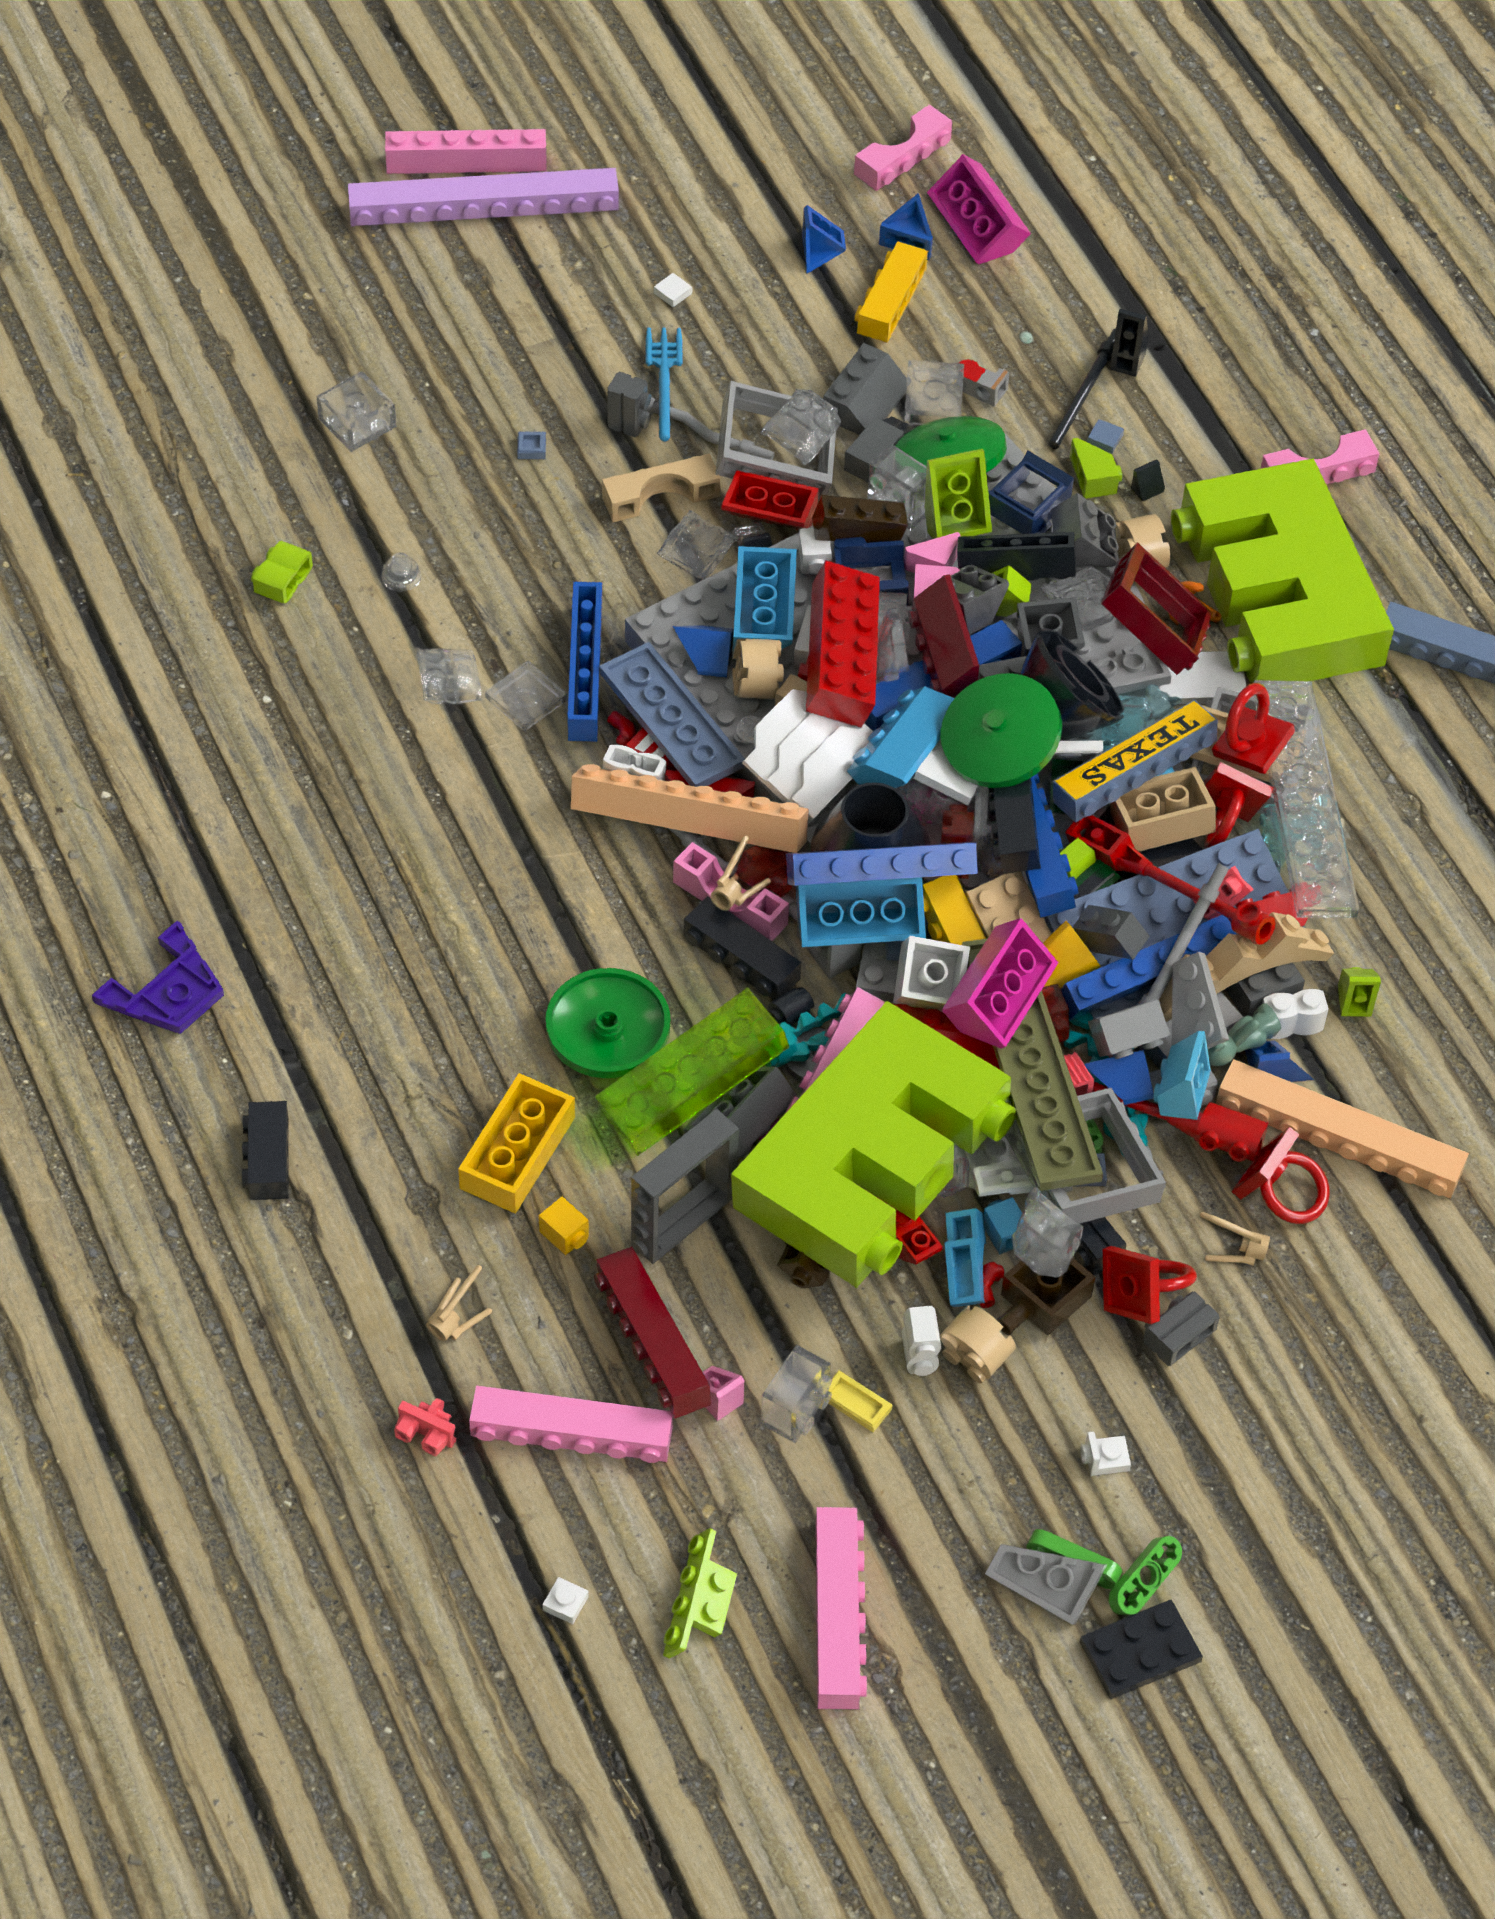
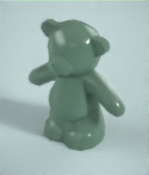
[1208,1003,1282,1067]

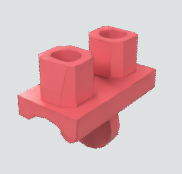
[1193,866,1254,920]
[394,1398,456,1457]

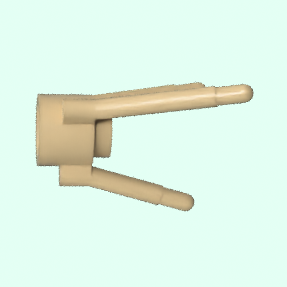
[710,836,771,910]
[1200,1212,1270,1266]
[426,1265,492,1341]

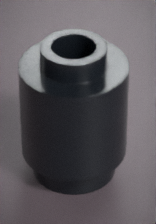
[767,987,814,1027]

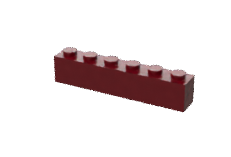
[594,1246,711,1419]

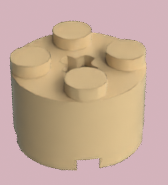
[1115,514,1170,568]
[732,639,784,699]
[940,1305,1016,1384]

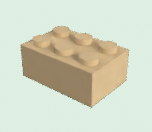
[1110,767,1216,851]
[965,872,1051,943]

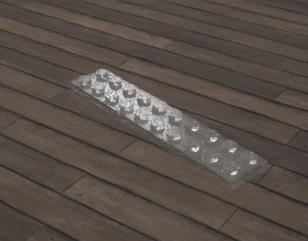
[1254,680,1360,918]

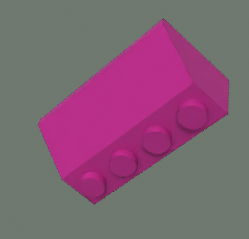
[927,154,1031,264]
[942,918,1059,1049]

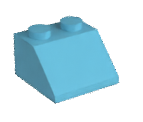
[1154,1031,1211,1120]

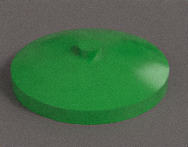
[894,416,1007,485]
[941,673,1062,788]
[546,968,671,1078]

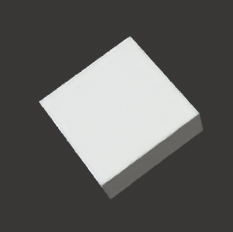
[654,273,692,307]

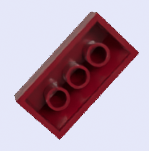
[908,574,980,698]

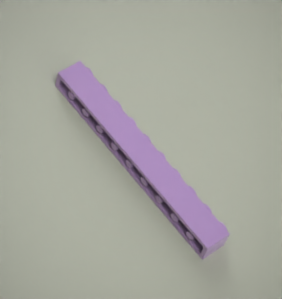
[348,168,619,226]

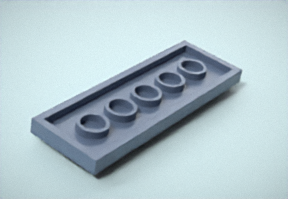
[599,642,745,787]

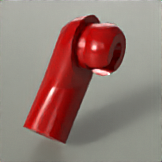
[607,711,636,746]
[979,1262,1005,1308]

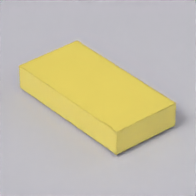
[820,1370,892,1432]

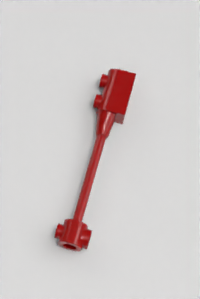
[1065,815,1276,945]
[1093,1082,1269,1162]

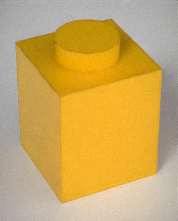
[539,1196,589,1255]

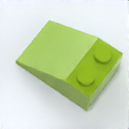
[924,449,992,539]

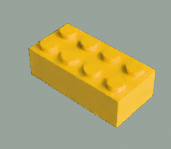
[458,1073,575,1214]

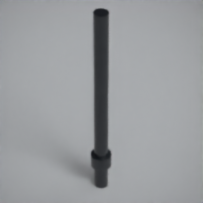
[1048,328,1116,449]

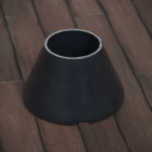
[1019,628,1124,741]
[811,782,931,880]

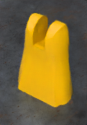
[1042,920,1101,999]

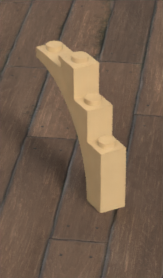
[1138,912,1334,1022]

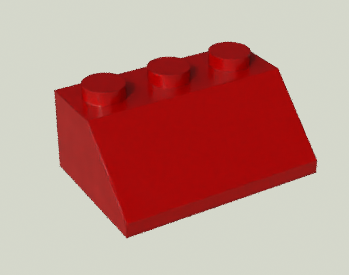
[721,470,819,530]

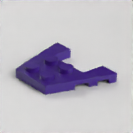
[92,920,224,1034]

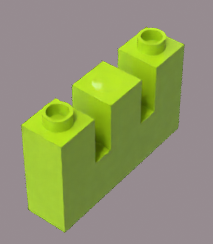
[1171,458,1394,690]
[731,1001,1017,1288]

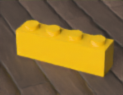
[855,241,928,343]
[923,875,986,970]

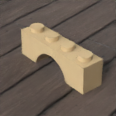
[602,453,721,522]

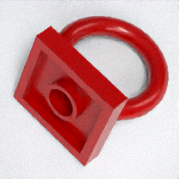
[1212,683,1295,775]
[1204,762,1274,849]
[1231,1127,1330,1224]
[1103,1246,1197,1324]

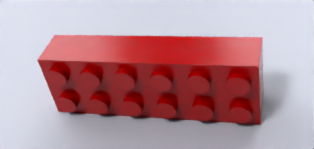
[806,560,880,728]

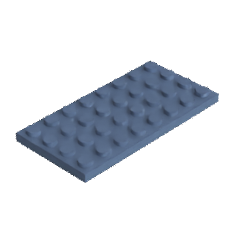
[1043,829,1305,1019]

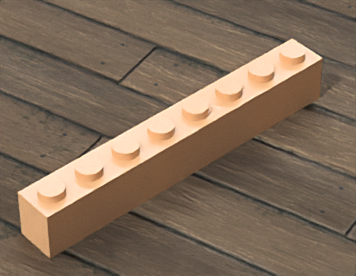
[571,764,809,853]
[1216,1059,1469,1199]

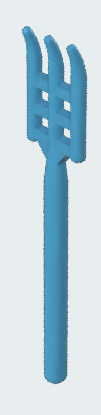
[645,327,683,442]

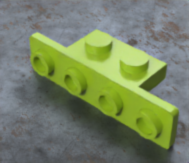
[663,1528,737,1659]

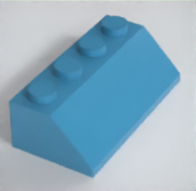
[733,546,797,660]
[847,686,955,788]
[795,877,926,947]

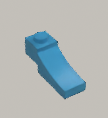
[944,1208,986,1307]

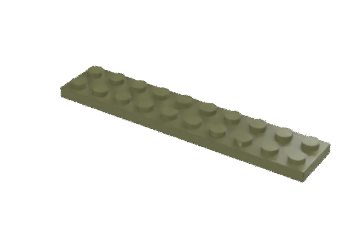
[962,938,1103,1191]

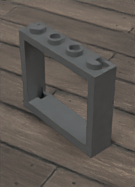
[631,1109,739,1264]

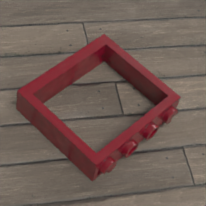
[1101,542,1212,675]

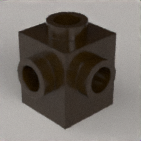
[777,1244,830,1289]

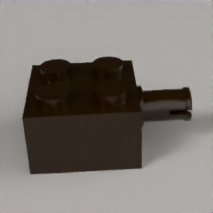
[996,1237,1096,1336]

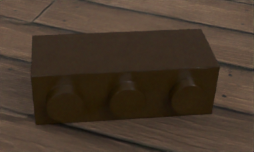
[812,495,908,543]

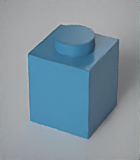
[983,1197,1030,1255]

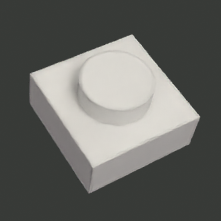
[543,1577,589,1624]

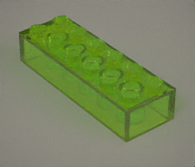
[595,987,789,1156]

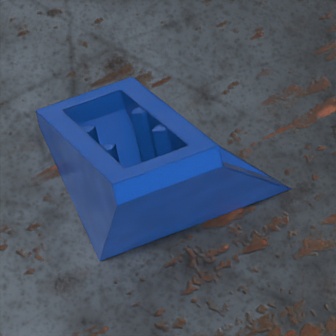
[879,193,933,260]
[802,205,846,274]
[673,625,734,678]
[1245,1040,1314,1082]
[1084,1050,1154,1105]

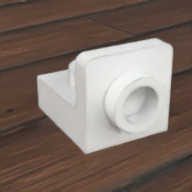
[1081,1431,1131,1476]

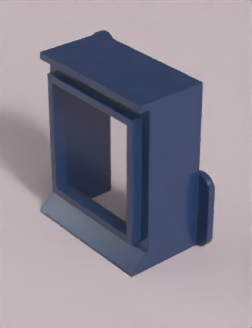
[988,450,1074,534]
[834,537,909,606]

